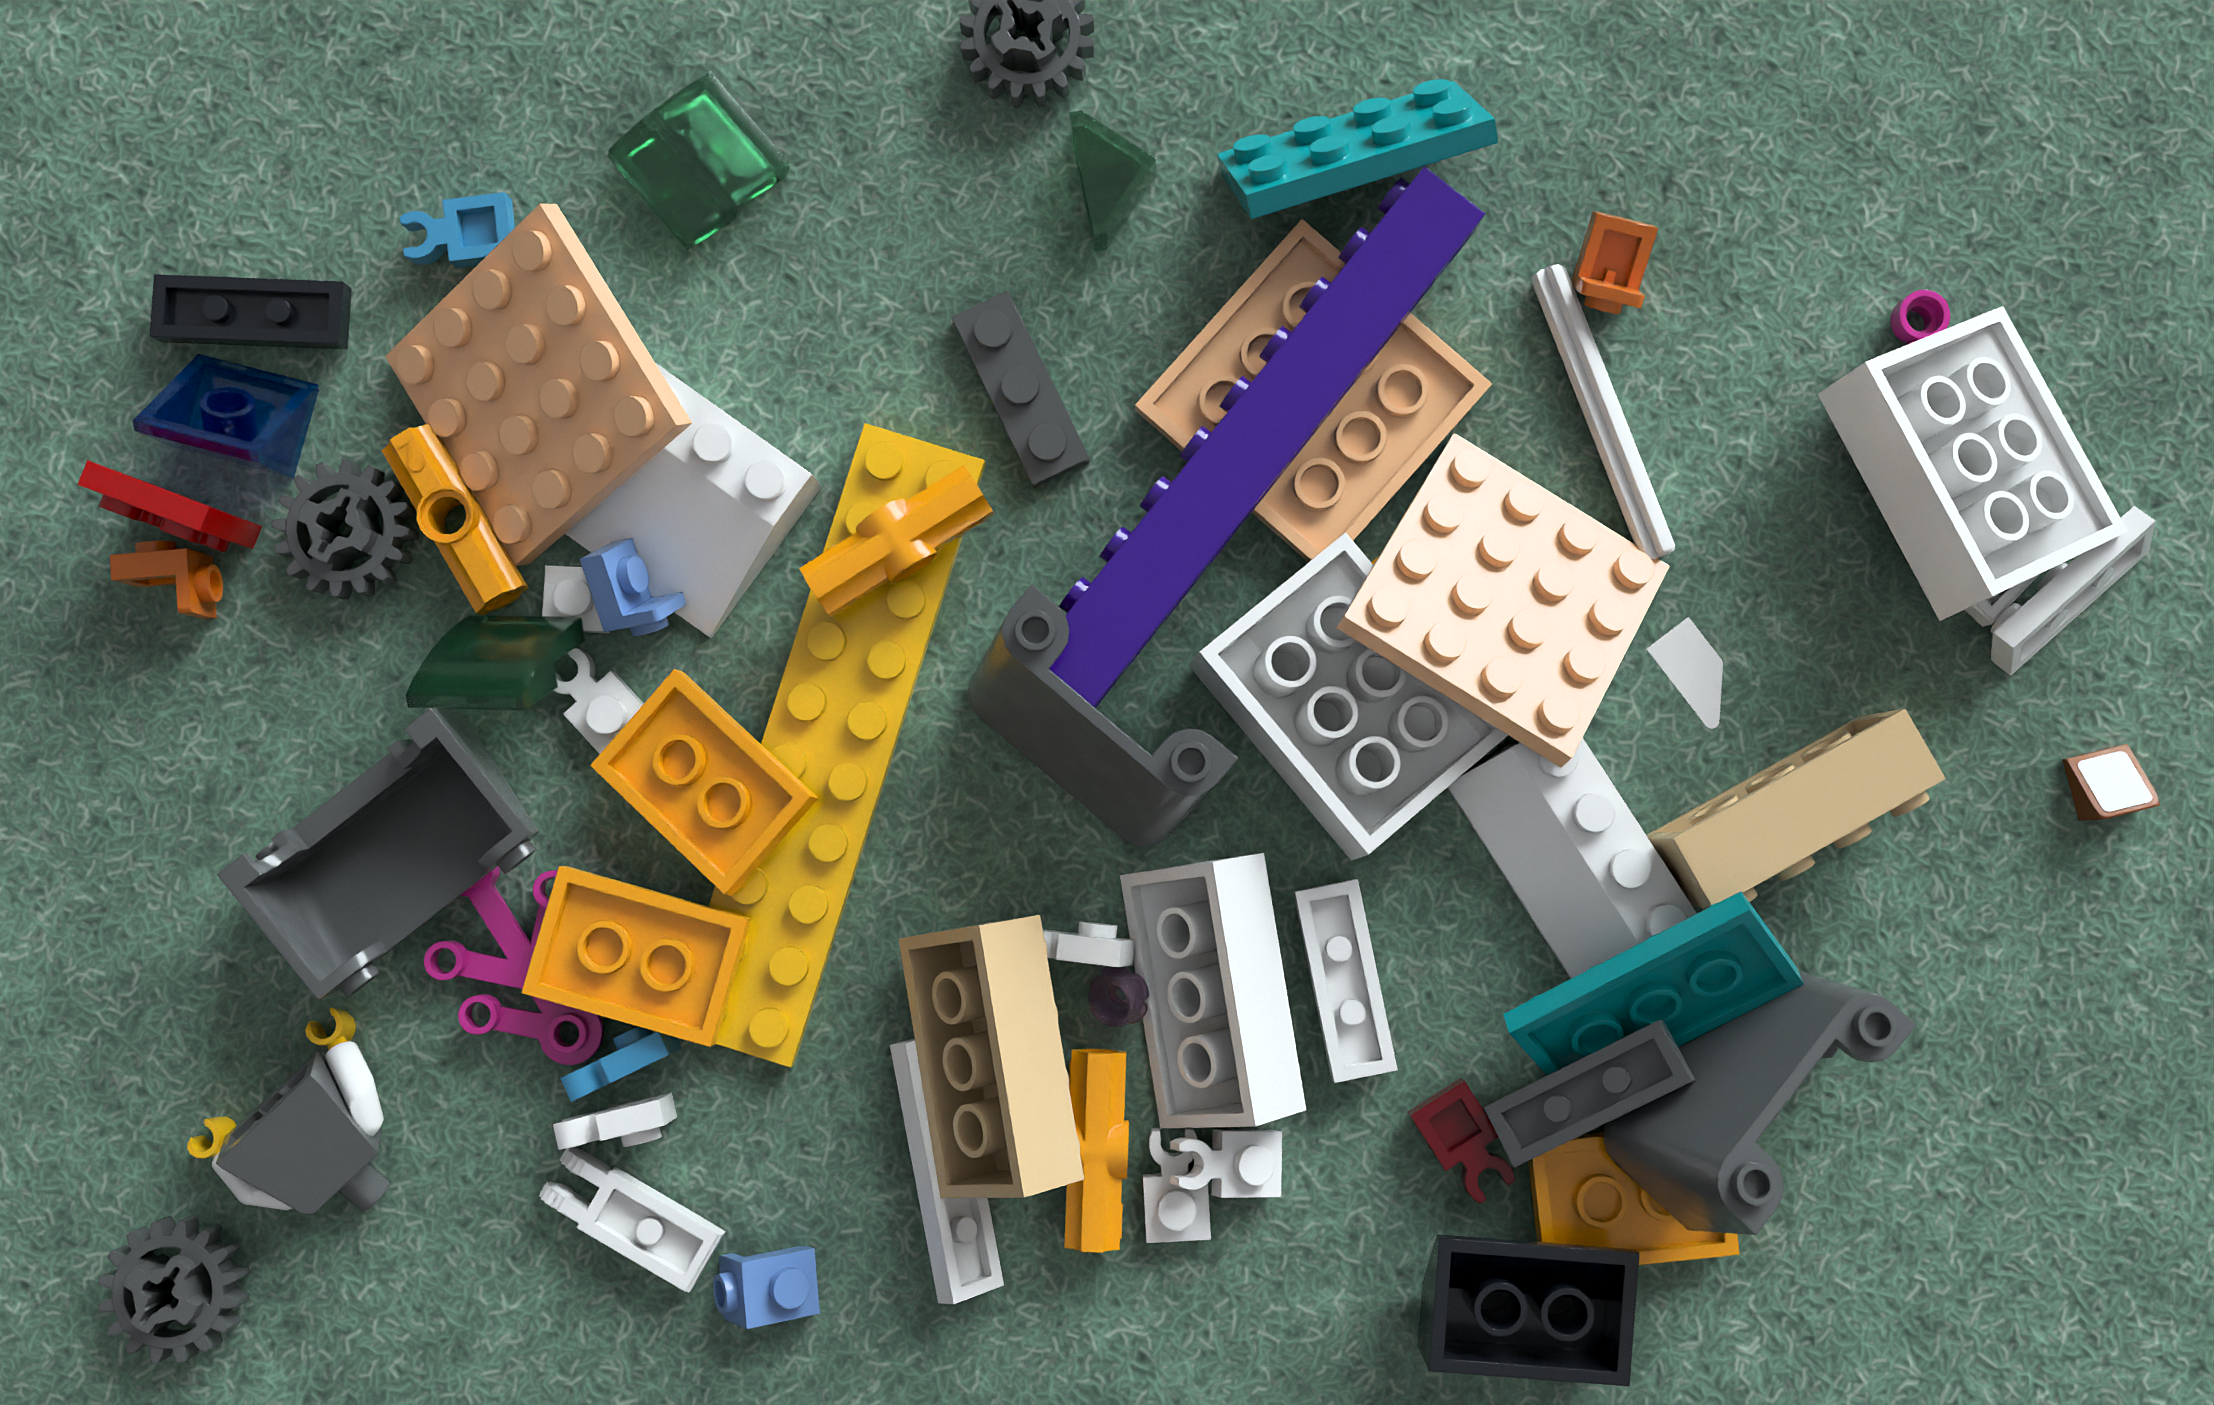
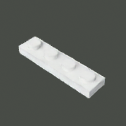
[890,1038,1004,1304]

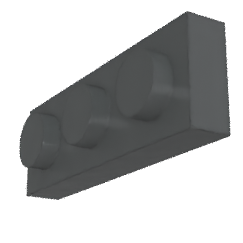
[952,290,1090,489]
[1484,1020,1695,1167]

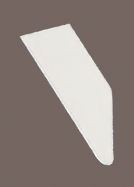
[1647,617,1723,729]

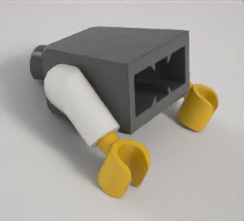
[187,1007,390,1215]

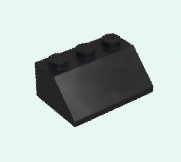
[1418,1234,1639,1387]

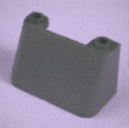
[968,584,1238,847]
[217,707,539,1000]
[1603,970,1916,1235]

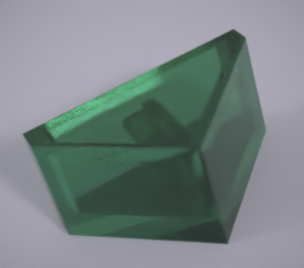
[1069,110,1157,252]

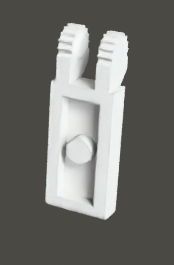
[539,1147,726,1293]

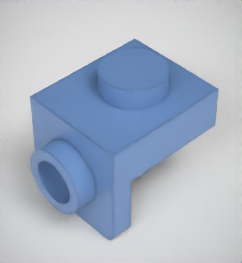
[713,1246,820,1329]

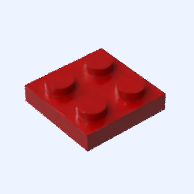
[77,460,262,553]

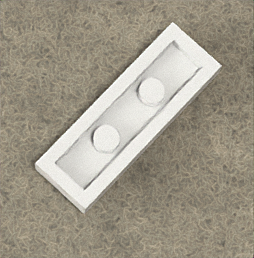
[1991,506,2156,676]
[1293,879,1398,1083]

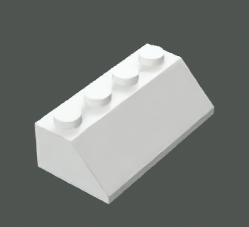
[1447,738,1697,979]
[1120,853,1306,1129]

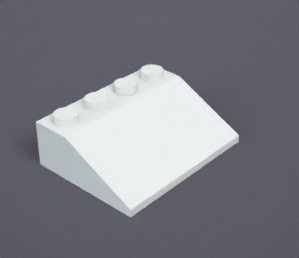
[1818,306,2128,621]
[565,363,822,638]
[1188,532,1508,861]

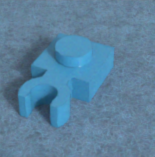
[400,192,515,268]
[560,1027,682,1102]

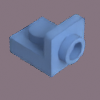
[579,538,686,636]

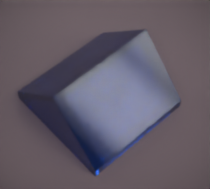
[133,354,319,478]

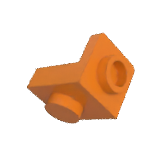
[1571,211,1658,314]
[110,541,223,619]

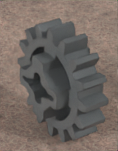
[959,0,1095,108]
[271,459,419,600]
[98,1215,250,1364]

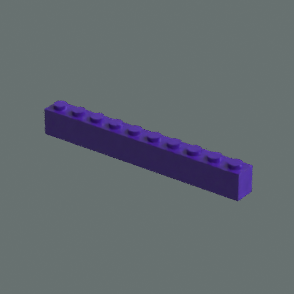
[1050,166,1486,708]

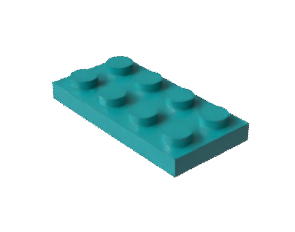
[1217,79,1498,219]
[1503,891,1804,1075]

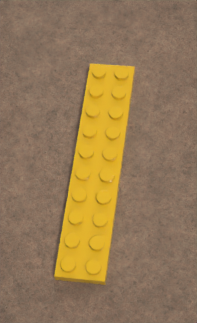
[709,423,986,1068]

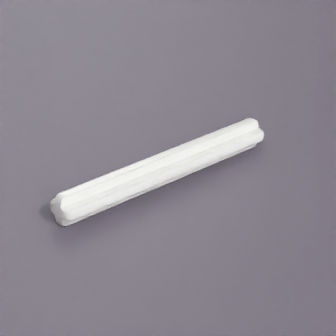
[1531,264,1675,559]

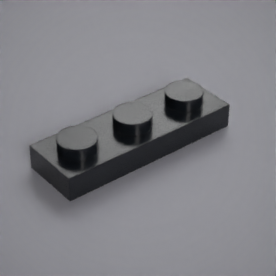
[150,274,352,350]

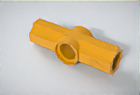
[381,423,529,615]
[799,465,994,617]
[1064,1048,1129,1253]

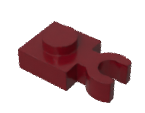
[1407,1078,1515,1204]

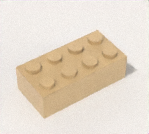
[1646,709,1946,910]
[899,915,1084,1199]

